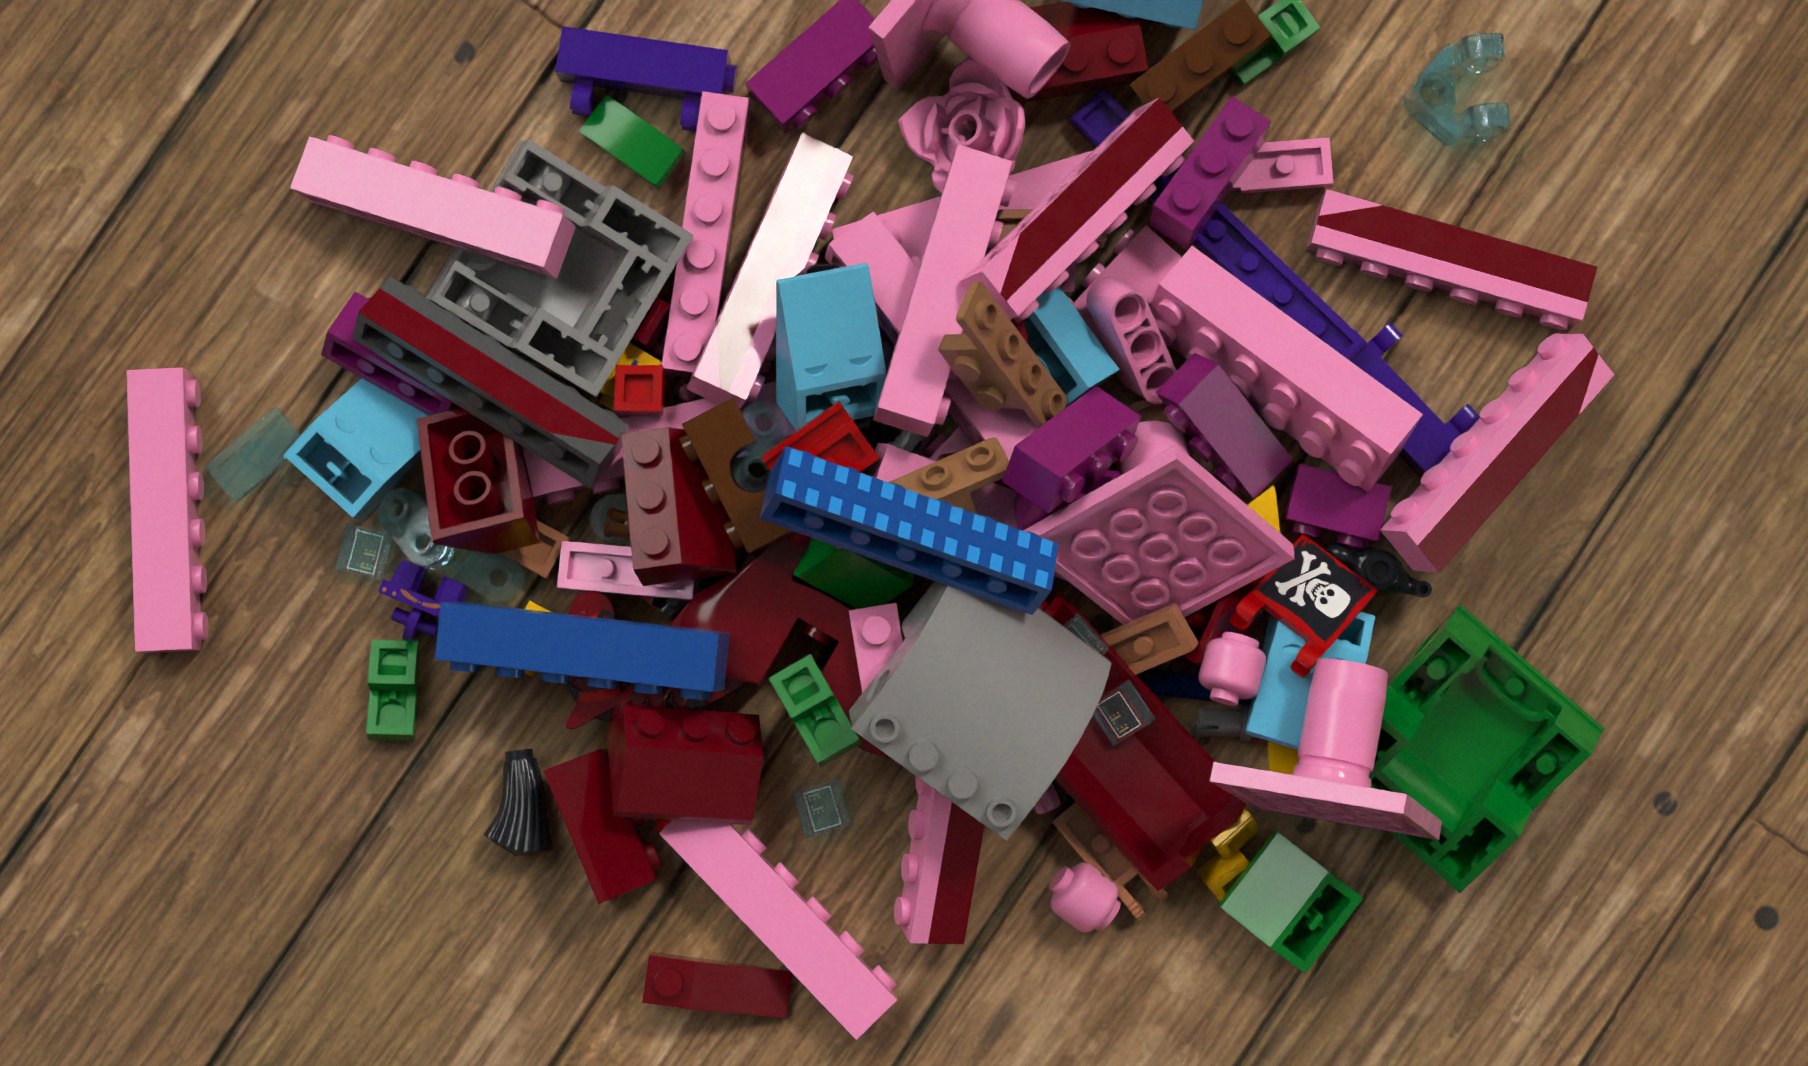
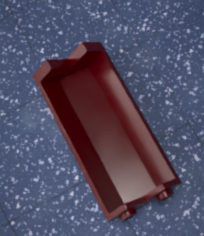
[1038,591,1247,891]

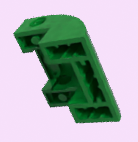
[1369,604,1605,893]

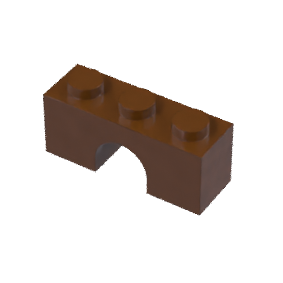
[1130,0,1274,116]
[679,398,794,555]

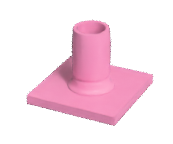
[868,0,1071,99]
[1023,421,1295,625]
[1210,658,1442,840]

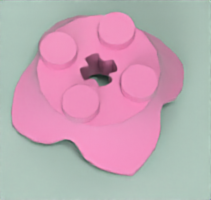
[898,56,1025,193]

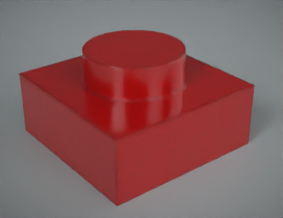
[614,365,665,416]

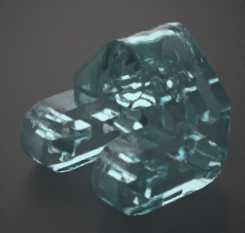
[1404,33,1511,146]

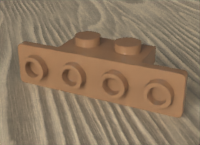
[938,282,1067,428]
[834,437,1009,549]

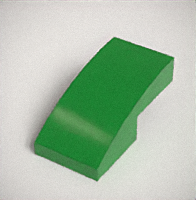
[1228,0,1321,89]
[579,95,686,189]
[366,640,419,742]
[769,654,862,767]

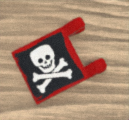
[1229,534,1378,678]

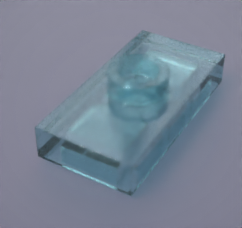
[204,406,301,503]

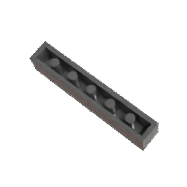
[352,276,629,489]

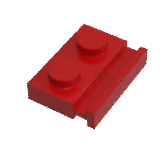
[760,401,880,472]

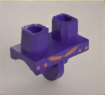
[378,559,469,643]

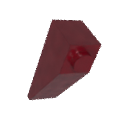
[642,952,792,1019]

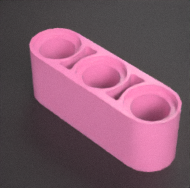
[1086,277,1176,404]

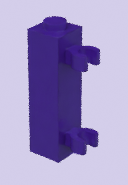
[555,26,737,132]
[1351,322,1480,478]

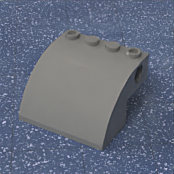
[425,139,693,397]
[849,581,1111,841]

